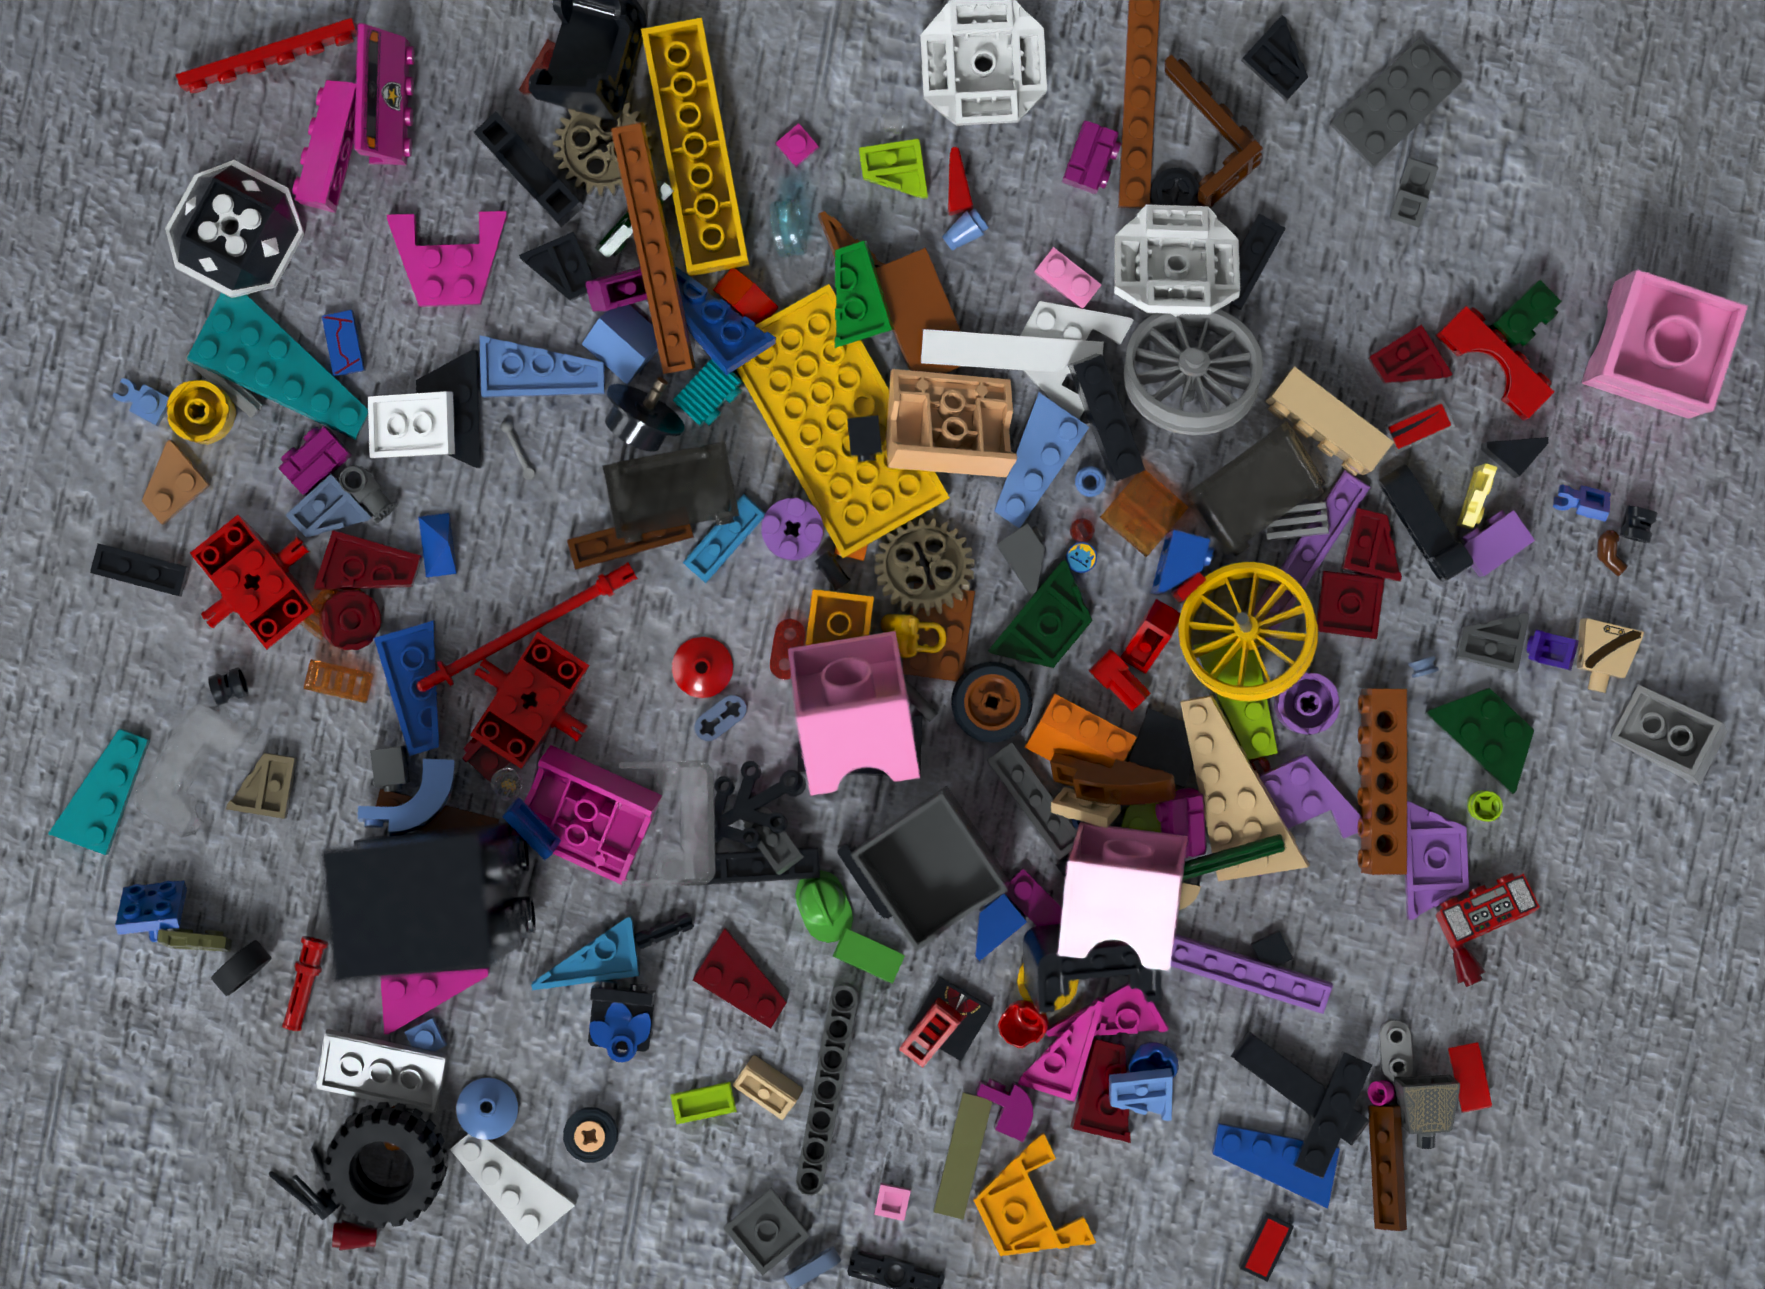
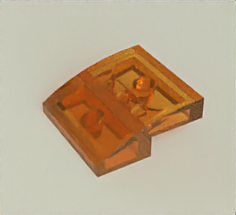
[1100,470,1189,557]

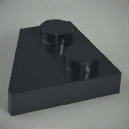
[519,232,594,301]

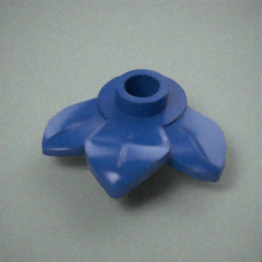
[590,1002,651,1063]

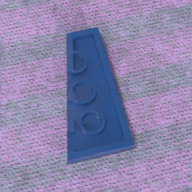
[374,621,439,756]

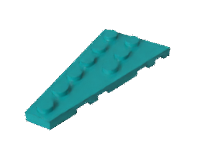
[187,293,368,440]

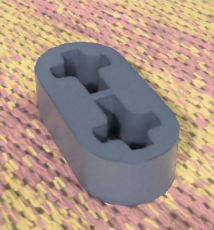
[694,695,747,741]
[784,1246,841,1289]

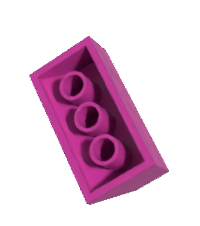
[293,80,356,213]

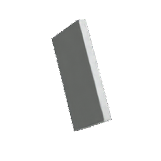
[316,1029,448,1114]

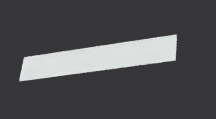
[921,329,1104,373]

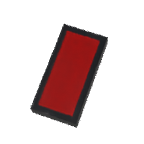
[1239,1212,1294,1282]

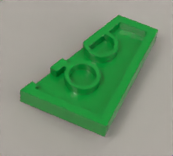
[835,240,894,348]

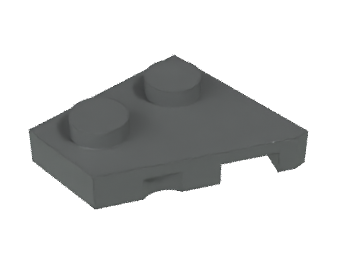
[1456,613,1530,673]

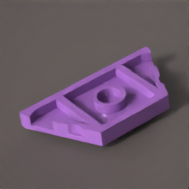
[1405,801,1469,920]

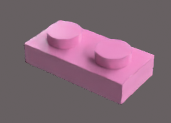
[1034,247,1102,309]

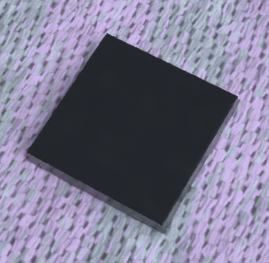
[1128,708,1193,788]

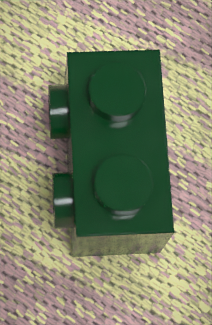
[1489,280,1562,348]

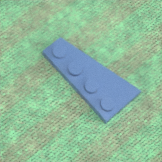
[479,335,605,398]
[994,393,1089,528]

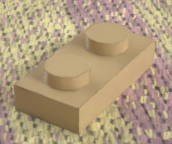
[1051,787,1121,828]

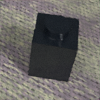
[847,415,882,462]

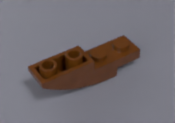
[1050,753,1176,805]

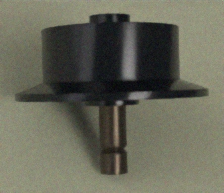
[605,377,685,452]

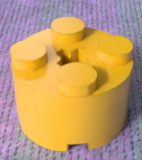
[167,380,237,445]

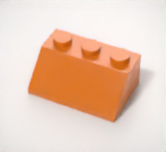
[1024,693,1137,768]

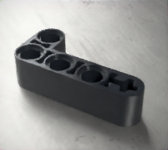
[1378,464,1474,582]

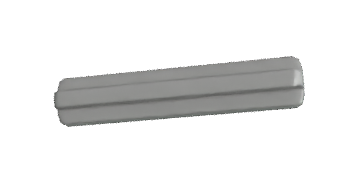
[185,351,263,417]

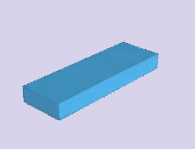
[683,494,766,583]

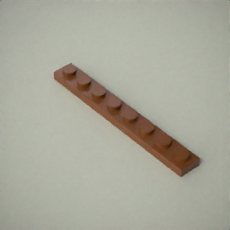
[1118,0,1160,209]
[611,122,696,374]

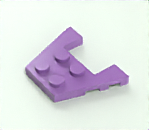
[1259,754,1362,876]

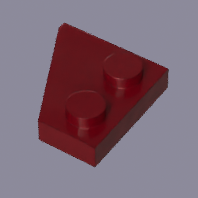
[1368,324,1453,384]

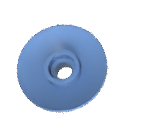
[456,1078,518,1140]

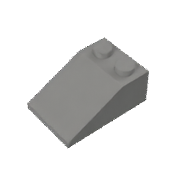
[1610,685,1728,786]

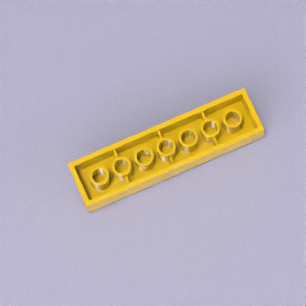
[641,17,750,276]

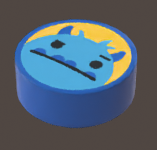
[1066,542,1097,573]

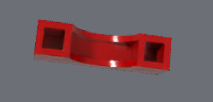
[1435,306,1555,421]

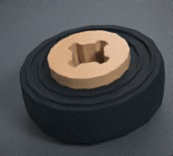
[563,1107,618,1163]

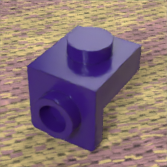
[1527,629,1579,671]

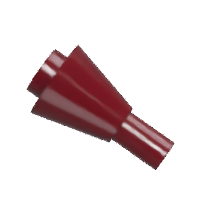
[1452,944,1486,987]

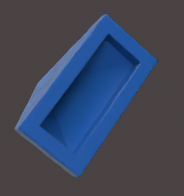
[418,513,457,578]

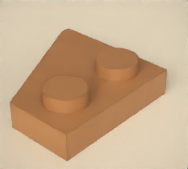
[142,440,210,525]

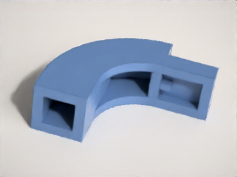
[358,759,455,835]

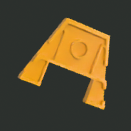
[973,1132,1096,1256]

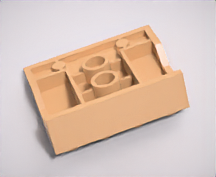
[886,369,1017,478]

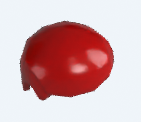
[998,1000,1049,1049]

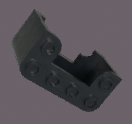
[1023,924,1162,1013]

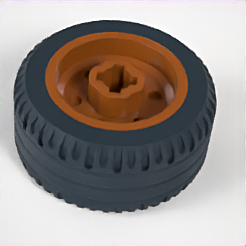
[951,662,1033,743]

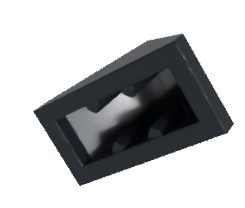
[1481,437,1549,478]

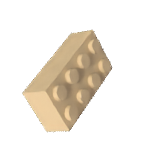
[1265,367,1394,476]

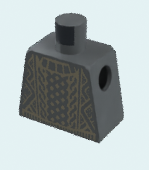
[1394,1075,1460,1149]

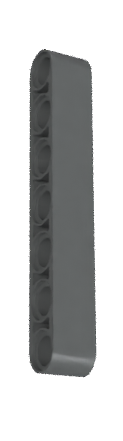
[796,982,858,1196]

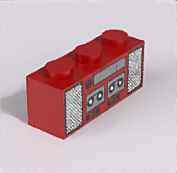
[1435,873,1540,949]

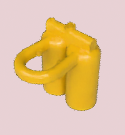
[881,614,947,658]

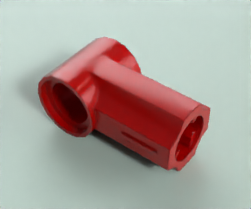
[1088,649,1151,711]

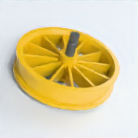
[1178,562,1318,701]

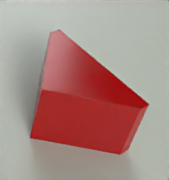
[713,268,779,325]

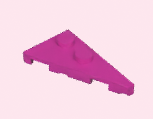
[381,967,490,1035]
[1046,983,1169,1037]
[1018,997,1105,1102]

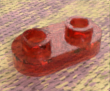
[770,619,806,680]

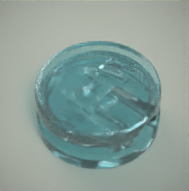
[770,198,807,258]

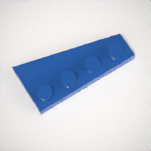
[675,267,776,375]
[1212,1123,1340,1209]

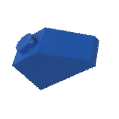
[975,893,1027,961]

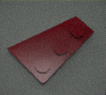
[314,530,422,590]
[692,927,787,1029]
[1070,1038,1131,1143]

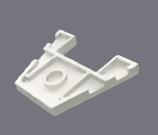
[1020,301,1134,419]

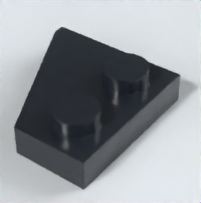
[1241,15,1308,101]

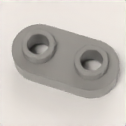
[1378,1019,1413,1082]

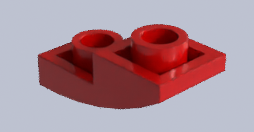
[1448,1042,1492,1113]

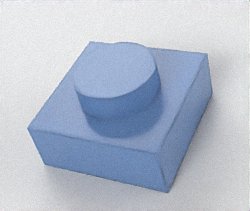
[405,1017,447,1051]

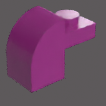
[976,1078,1033,1142]

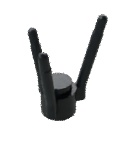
[269,1147,341,1220]

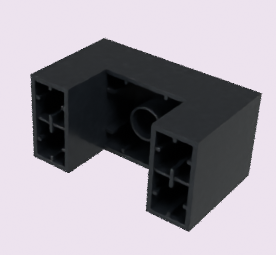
[320,822,536,983]

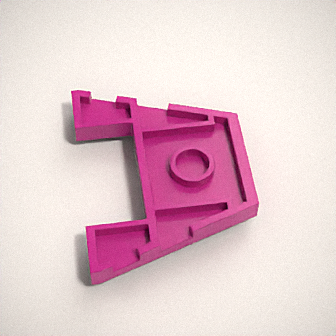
[387,211,508,307]

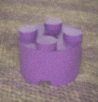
[761,498,824,561]
[1274,673,1340,735]

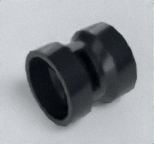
[1619,505,1658,543]
[208,667,249,705]

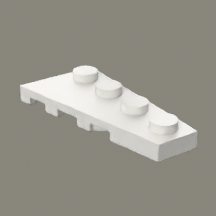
[450,1134,577,1244]

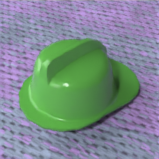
[795,870,853,943]

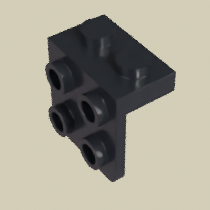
[588,980,656,1052]

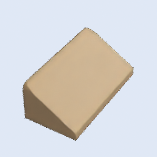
[732,1055,803,1121]

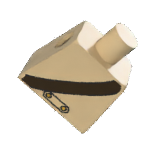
[1577,618,1644,693]

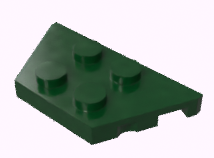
[988,560,1093,668]
[1425,688,1534,794]

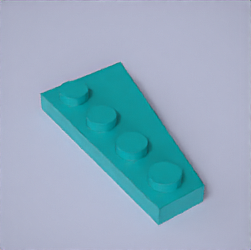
[48,729,151,855]

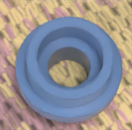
[1075,466,1106,497]

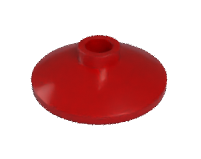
[672,637,733,698]

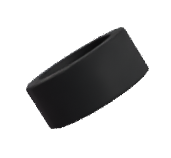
[211,940,271,996]

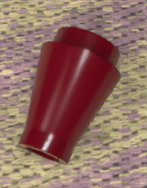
[332,1220,377,1251]

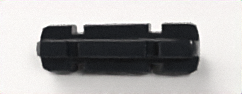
[635,913,694,949]

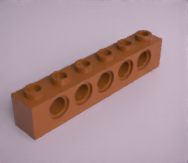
[1357,689,1407,875]

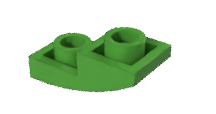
[833,928,905,984]

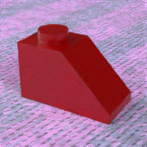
[1120,599,1181,674]

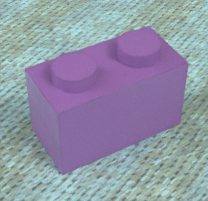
[1462,510,1535,577]

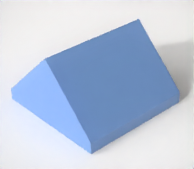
[582,305,658,385]

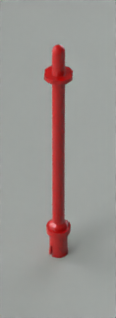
[416,562,638,692]

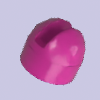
[1368,1080,1395,1106]

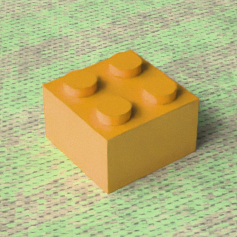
[805,589,874,646]

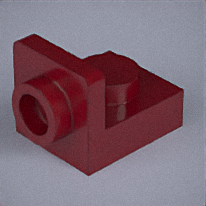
[462,738,511,783]

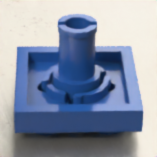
[115,880,187,943]

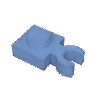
[112,378,169,426]

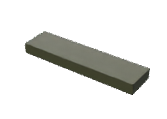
[933,1092,992,1220]

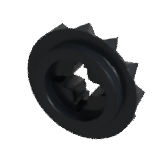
[1151,168,1200,206]

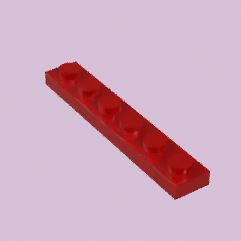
[175,18,358,93]

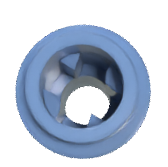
[942,208,989,251]

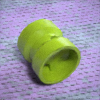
[1467,790,1503,822]

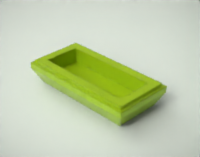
[670,1082,737,1125]

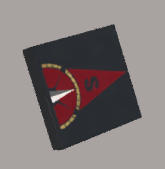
[908,976,993,1061]

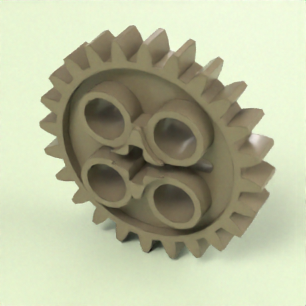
[553,102,653,197]
[875,518,975,616]

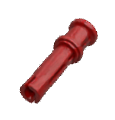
[282,936,329,1031]

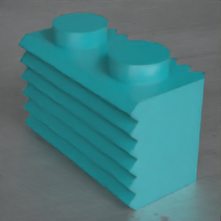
[673,359,743,427]

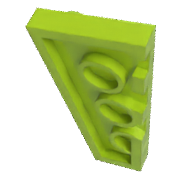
[1192,641,1278,760]

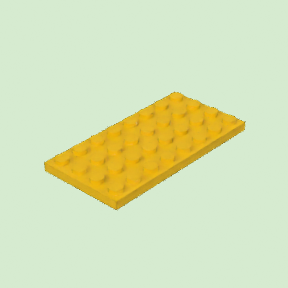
[736,284,950,558]

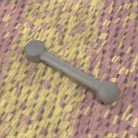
[501,421,535,480]

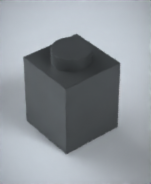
[370,746,410,792]

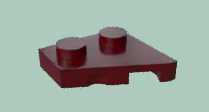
[1342,508,1402,582]

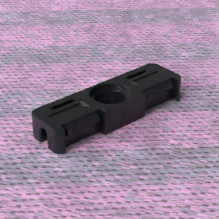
[847,1247,945,1289]

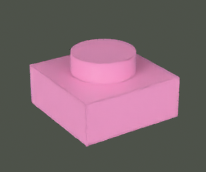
[874,1183,911,1221]

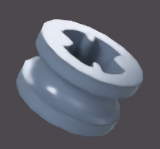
[1408,656,1439,678]

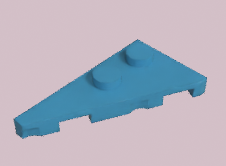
[531,916,640,991]

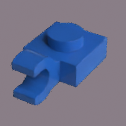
[1553,485,1611,522]

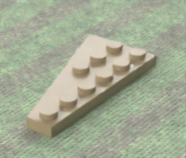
[1180,695,1310,882]

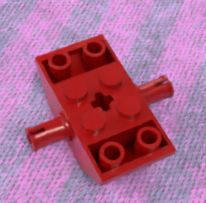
[190,514,316,650]
[470,632,590,769]

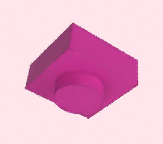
[776,123,819,168]

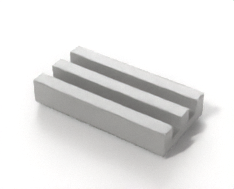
[1264,502,1329,541]

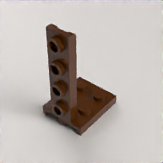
[1165,54,1263,209]

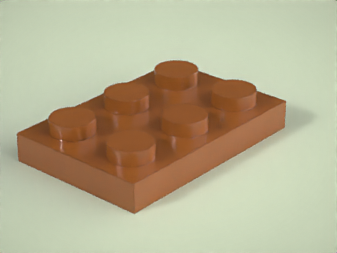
[902,583,975,682]

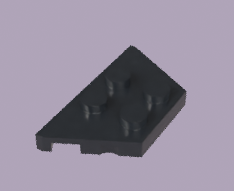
[416,350,482,469]

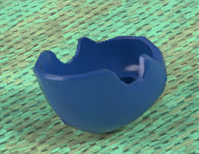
[1129,1042,1179,1078]

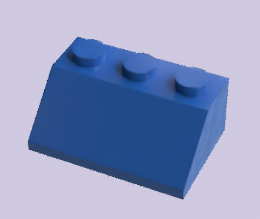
[1151,530,1214,595]

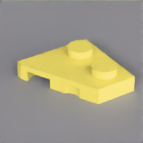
[1457,463,1497,529]

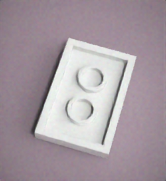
[368,391,455,458]

